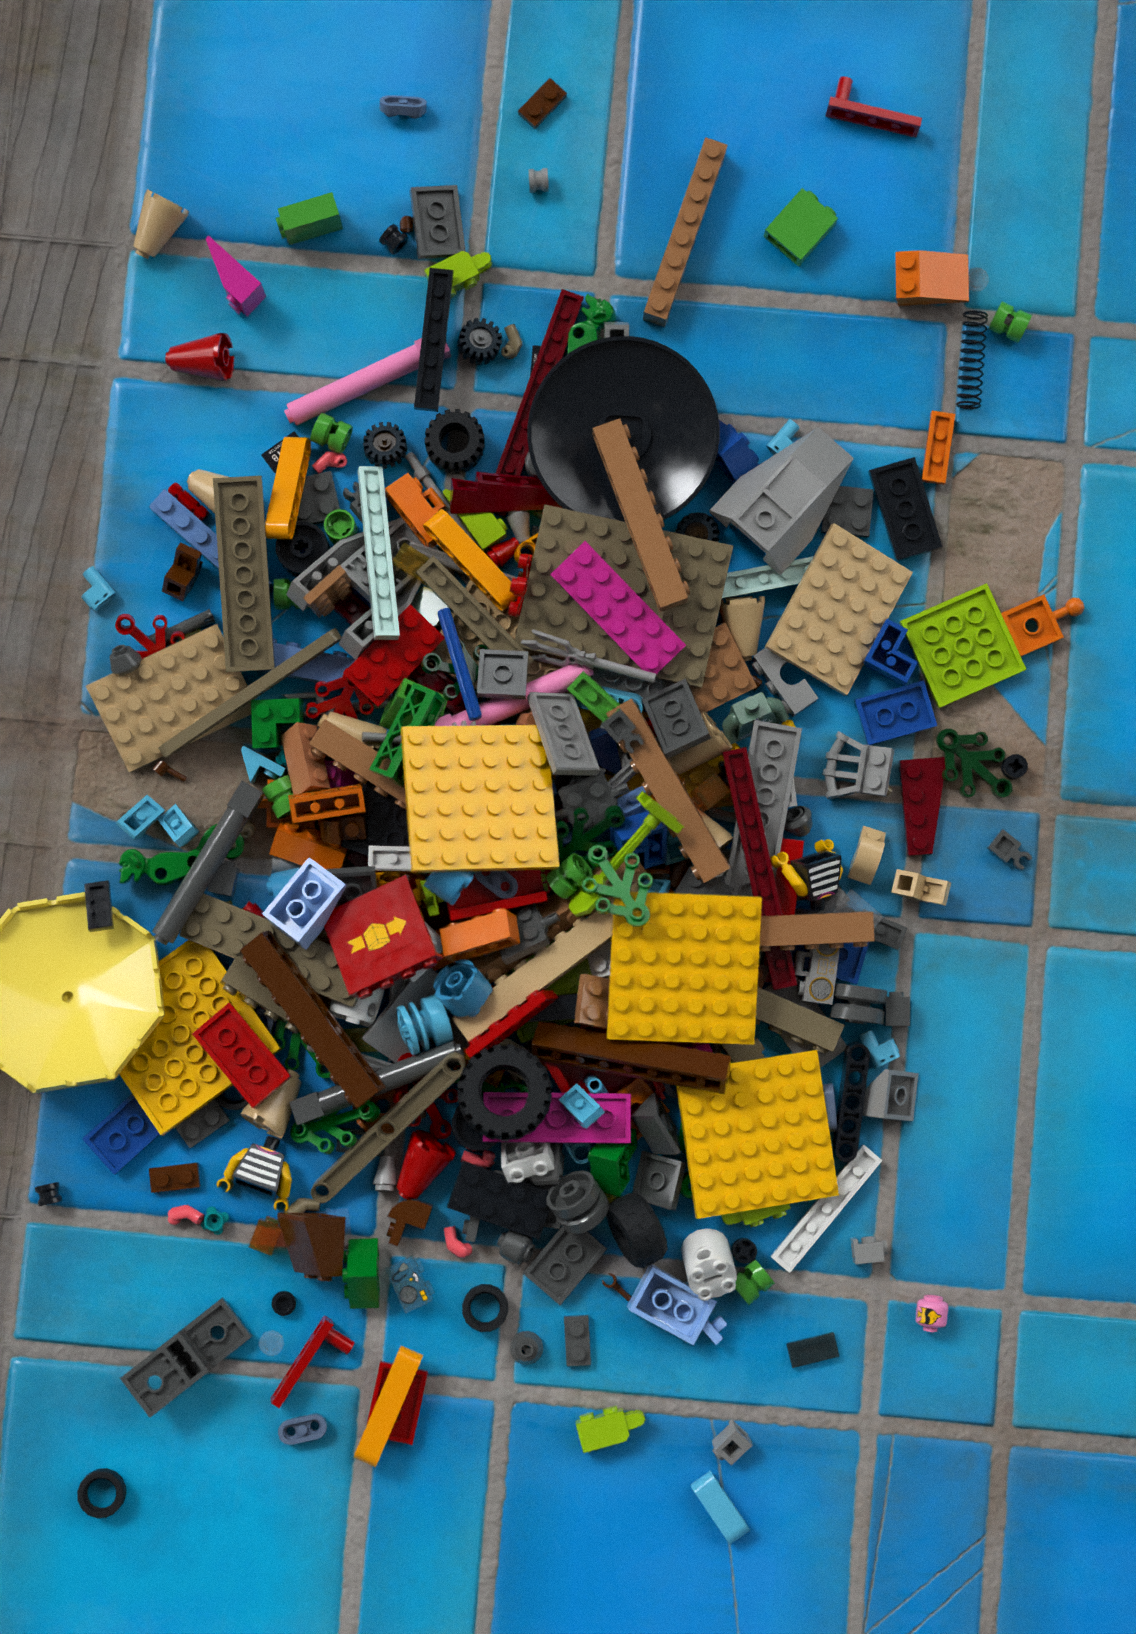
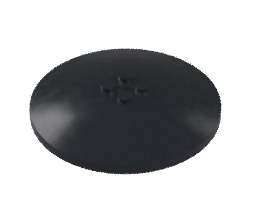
[527,336,720,522]

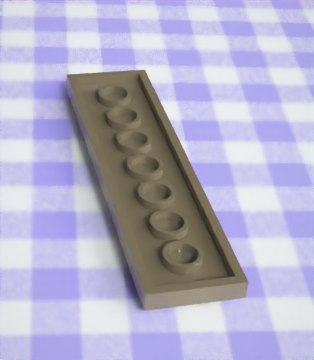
[213,476,275,672]
[179,893,358,1008]

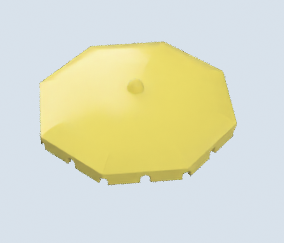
[0,892,165,1094]

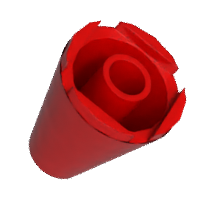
[165,333,234,381]
[396,1130,456,1200]

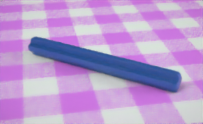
[438,608,482,721]

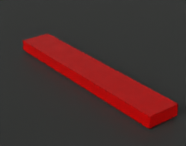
[763,838,804,983]

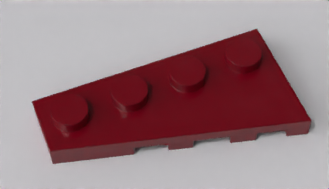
[899,757,945,856]

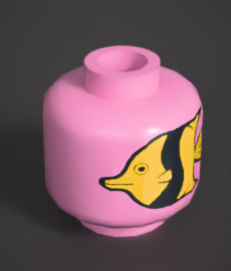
[915,1295,949,1332]

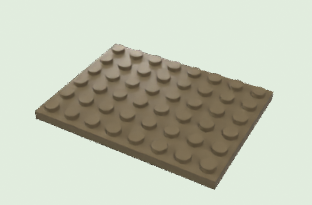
[515,505,733,688]

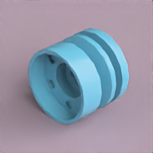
[396,993,453,1055]

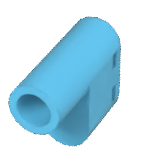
[766,419,800,455]
[81,566,116,611]
[859,1029,900,1068]
[584,1073,608,1093]

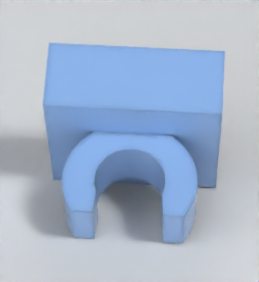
[702,1315,727,1345]

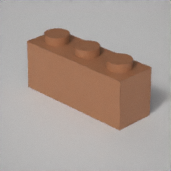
[281,722,330,795]

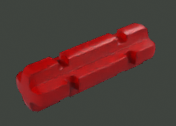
[168,482,209,521]

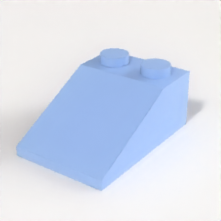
[263,857,346,950]
[627,1264,717,1345]

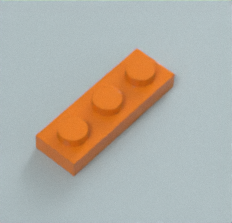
[921,410,955,485]

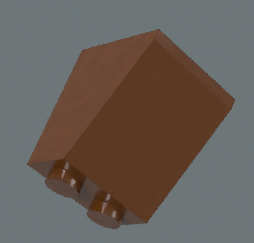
[277,1213,346,1281]

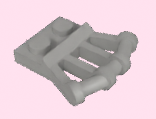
[823,731,894,799]

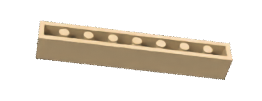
[452,902,612,1042]

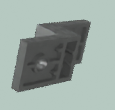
[120,1297,252,1418]

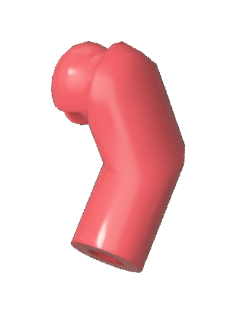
[311,451,347,474]
[460,1150,495,1168]
[167,1205,204,1225]
[444,1226,472,1258]

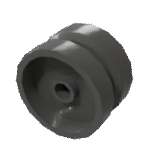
[830,983,887,1025]
[546,1170,610,1234]

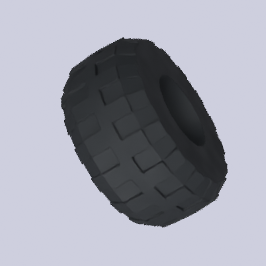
[606,1193,668,1268]

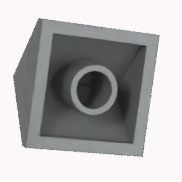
[631,1092,681,1155]

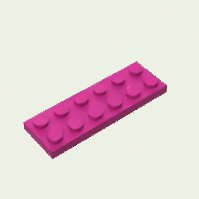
[550,541,686,674]
[483,1092,631,1144]

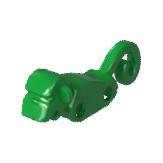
[568,294,616,353]
[118,824,244,885]

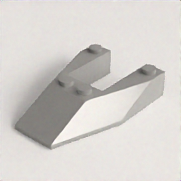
[286,518,438,660]

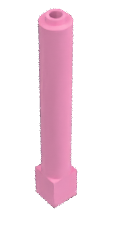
[284,338,451,426]
[434,664,594,726]

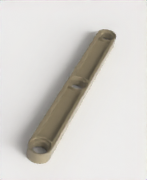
[158,628,342,758]
[311,1052,466,1203]

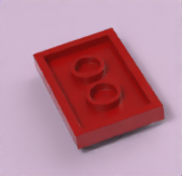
[366,1361,428,1445]

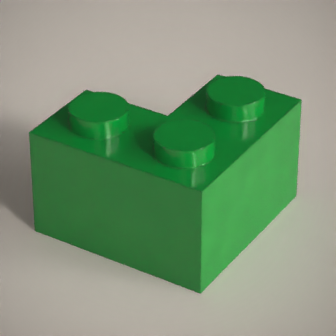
[251,698,304,749]
[588,1128,638,1197]
[342,1238,380,1309]

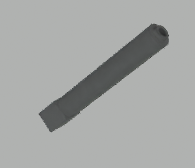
[152,781,265,945]
[289,1040,465,1125]

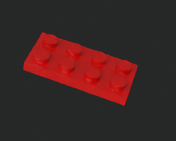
[343,604,445,707]
[465,989,559,1058]
[192,1002,292,1109]

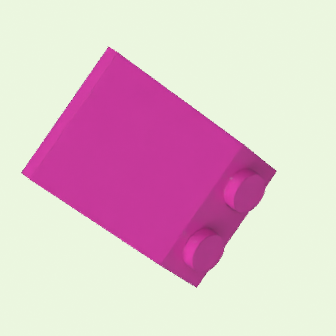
[206,236,266,317]

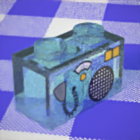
[385,1254,435,1314]

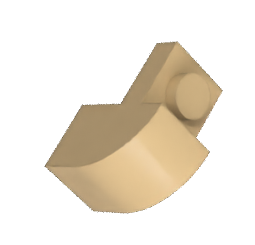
[848,826,886,885]
[891,869,951,906]

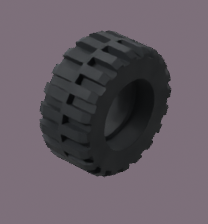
[457,1044,552,1141]

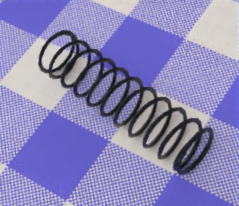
[955,310,988,409]

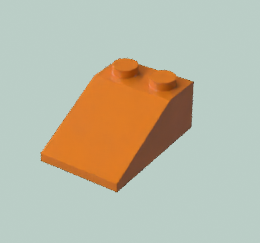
[895,250,969,306]

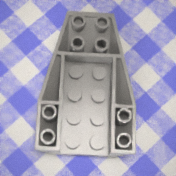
[709,427,854,575]

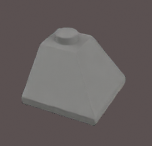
[862,1069,919,1121]

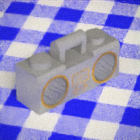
[794,944,840,1005]

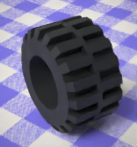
[425,409,485,474]

